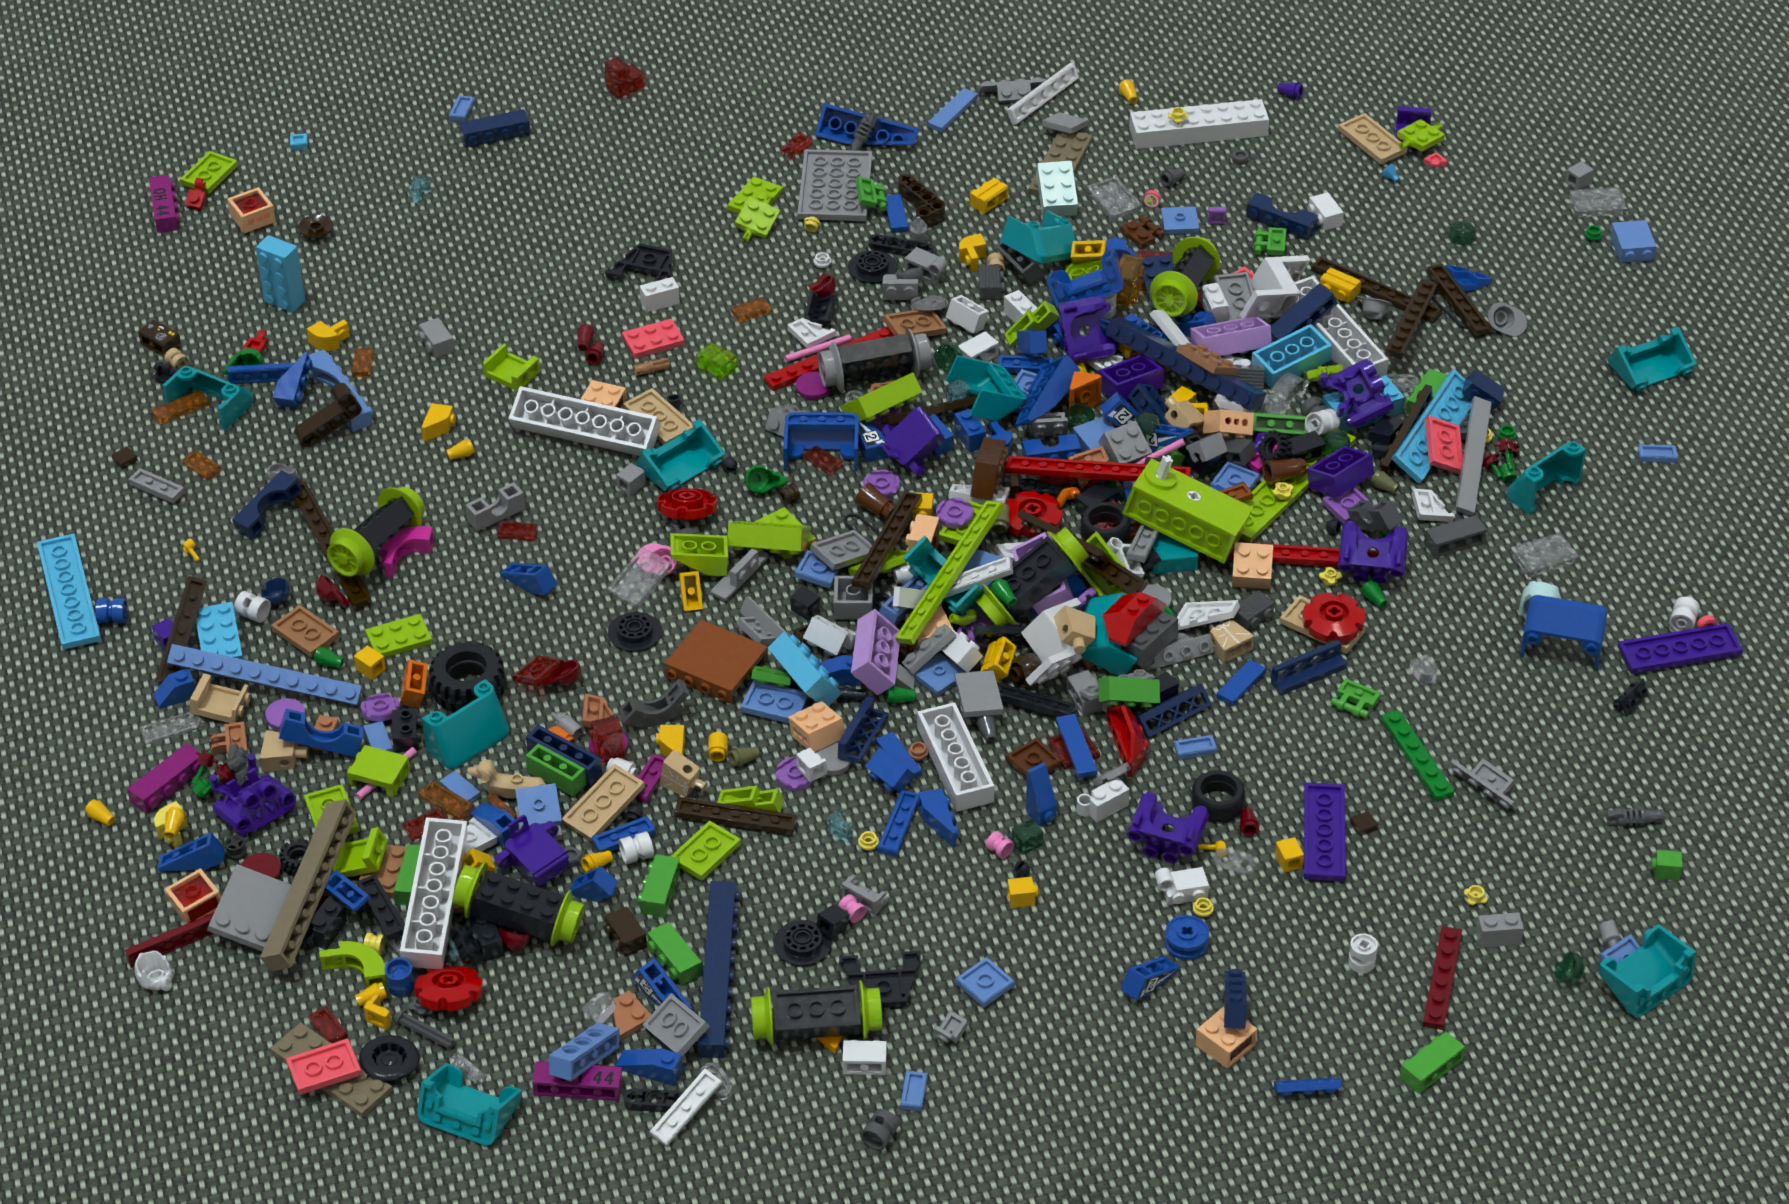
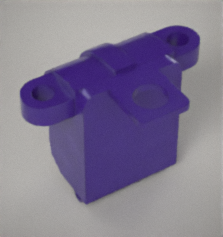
[880,406,944,477]
[495,815,570,887]

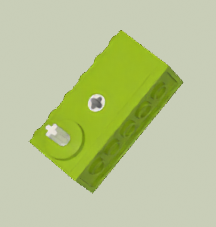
[1122,455,1253,564]

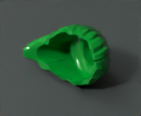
[223,347,265,375]
[744,465,788,494]

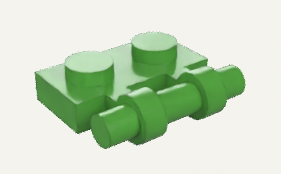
[856,176,888,211]
[1253,227,1286,256]
[751,665,793,687]
[1330,678,1381,719]

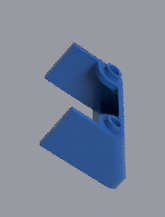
[783,412,859,471]
[1520,595,1608,670]

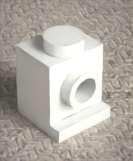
[797,748,827,782]

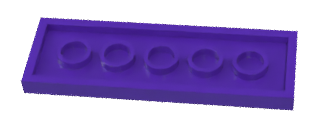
[1618,623,1743,674]
[1304,782,1346,881]

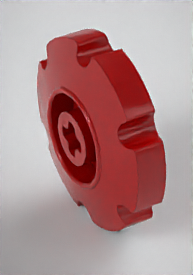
[657,488,717,520]
[1005,491,1063,539]
[1302,593,1365,643]
[415,965,483,1011]

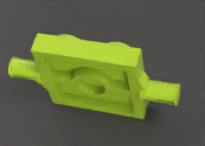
[1397,119,1445,152]
[734,194,780,243]
[1303,364,1343,382]

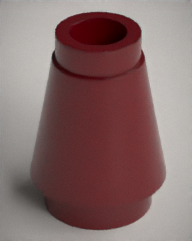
[577,324,595,351]
[585,341,604,365]
[1239,807,1260,836]

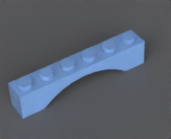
[308,349,373,432]

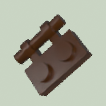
[1120,215,1165,249]

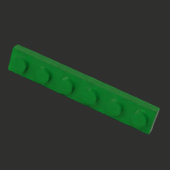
[1381,710,1454,802]

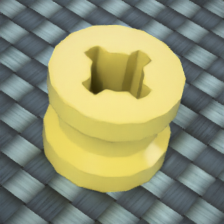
[364,932,386,955]

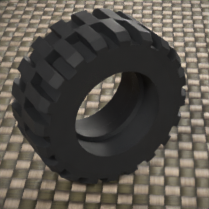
[429,641,506,712]

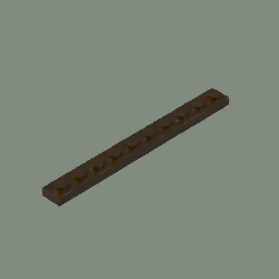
[293,481,372,610]

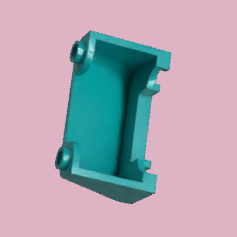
[1607,327,1697,392]
[635,419,726,492]
[1506,442,1586,515]
[422,679,510,769]
[1598,924,1696,1018]
[417,1063,522,1145]

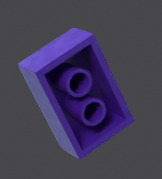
[1098,354,1164,401]
[1307,446,1374,497]

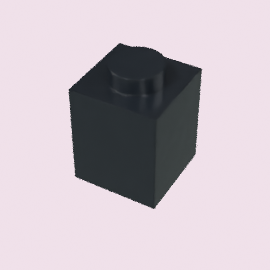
[790,586,821,620]
[1152,672,1179,703]
[816,903,850,940]

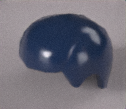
[261,578,290,606]

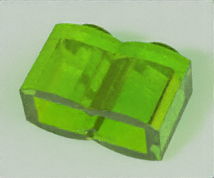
[696,343,738,378]

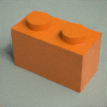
[400,660,428,708]

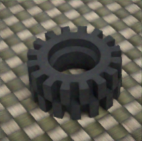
[1258,430,1293,461]
[279,839,310,877]

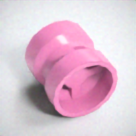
[986,831,1014,859]
[838,894,867,923]

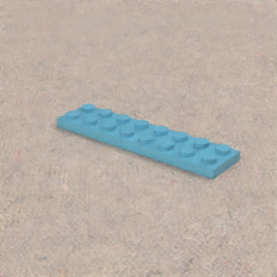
[1391,369,1472,483]
[37,534,101,650]

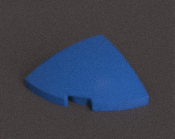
[1445,265,1493,291]

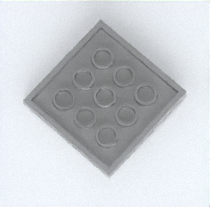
[207,864,291,952]

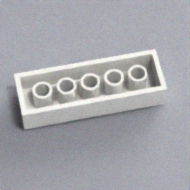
[917,702,994,812]

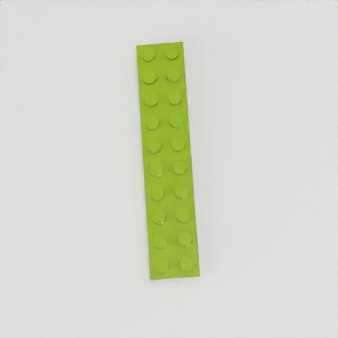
[1241,429,1356,543]

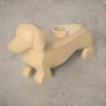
[467,760,547,802]

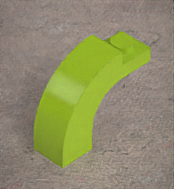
[319,941,388,988]

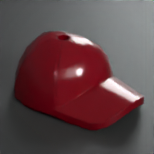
[808,273,836,298]
[315,574,349,608]
[541,659,581,687]
[496,924,532,951]

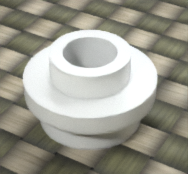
[814,252,831,268]

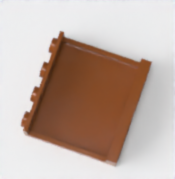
[664,620,768,704]

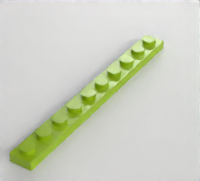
[895,501,1004,645]

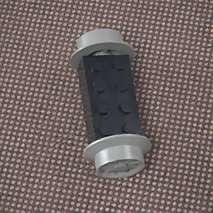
[818,328,932,392]

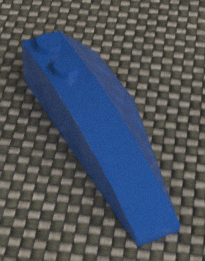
[815,103,919,145]
[1015,354,1080,428]

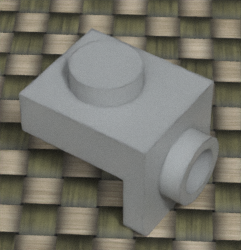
[934,1010,970,1044]

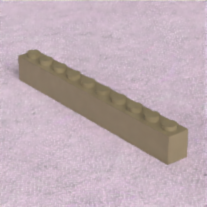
[260,799,357,971]

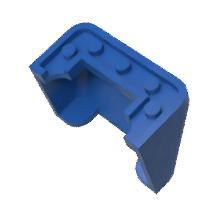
[1047,248,1124,307]

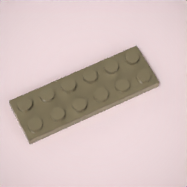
[1028,131,1092,196]
[270,1022,393,1118]

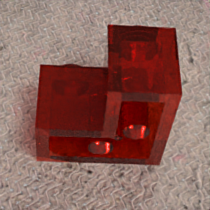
[604,57,645,99]
[589,716,625,763]

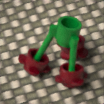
[1482,438,1520,482]
[192,750,237,798]

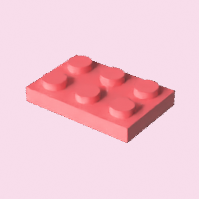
[622,319,685,359]
[1425,416,1463,474]
[286,1038,362,1095]

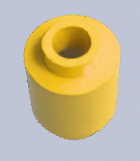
[707,732,728,762]

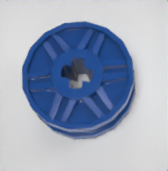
[1165,915,1209,960]

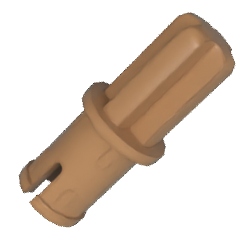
[633,358,670,376]

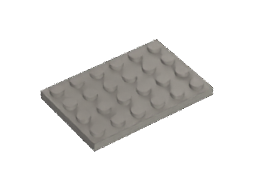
[797,149,872,221]

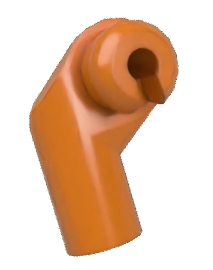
[1057,487,1081,508]

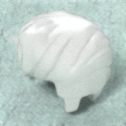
[134,951,173,991]

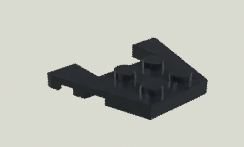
[605,243,672,281]
[839,950,921,1008]

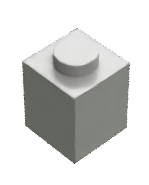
[1565,161,1594,191]
[616,463,646,496]

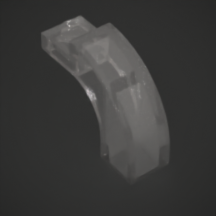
[1263,373,1309,415]

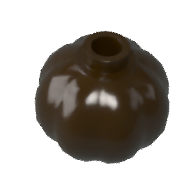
[1009,653,1042,689]

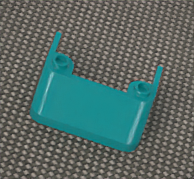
[1000,210,1076,263]
[946,355,1027,422]
[162,366,254,431]
[903,535,983,616]
[1081,593,1138,676]

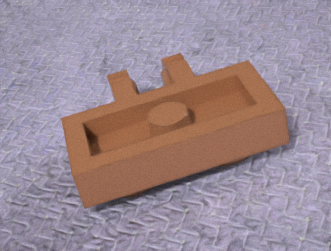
[210,721,248,755]

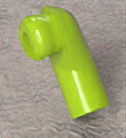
[949,609,978,626]

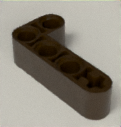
[898,174,945,229]
[294,383,362,447]

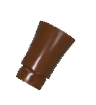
[1262,458,1307,486]
[855,483,896,520]

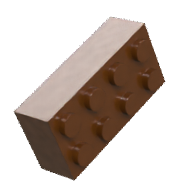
[970,437,1008,500]

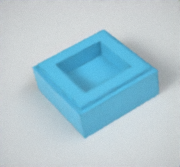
[290,133,308,150]

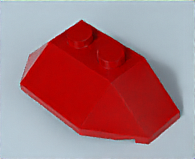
[1103,592,1166,647]
[1106,705,1149,777]

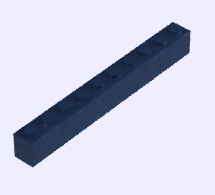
[1105,317,1267,411]
[698,881,740,1058]

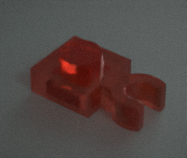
[781,132,813,159]

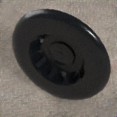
[848,250,897,283]
[608,612,662,651]
[774,920,832,965]
[359,1035,420,1081]

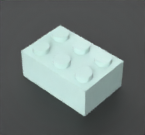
[1036,161,1078,218]

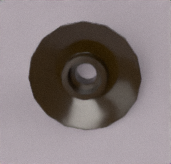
[298,215,333,238]

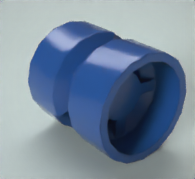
[95,598,128,623]
[385,958,415,997]

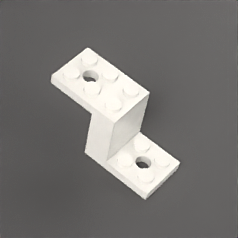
[1240,255,1311,319]
[1021,598,1086,685]

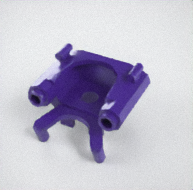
[1057,295,1119,364]
[1319,358,1394,428]
[1338,521,1409,583]
[209,754,296,838]
[1126,792,1209,863]

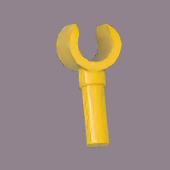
[183,538,200,562]
[1198,840,1227,857]

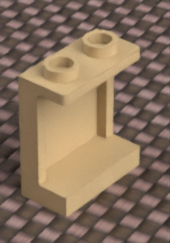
[190,673,251,723]

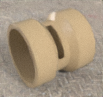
[987,253,1005,273]
[164,348,190,369]

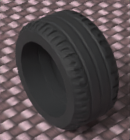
[1081,502,1131,544]
[1191,770,1245,822]

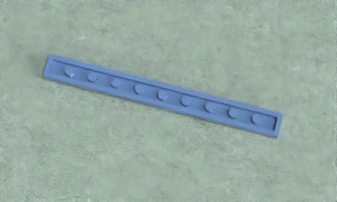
[167,644,363,706]

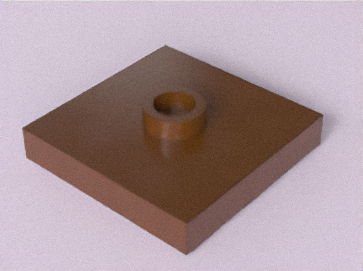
[1005,737,1062,779]

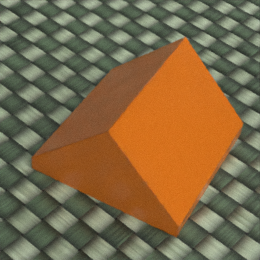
[1069,371,1102,417]

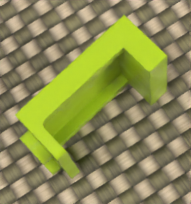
[483,344,540,392]
[347,745,410,798]
[332,827,388,878]

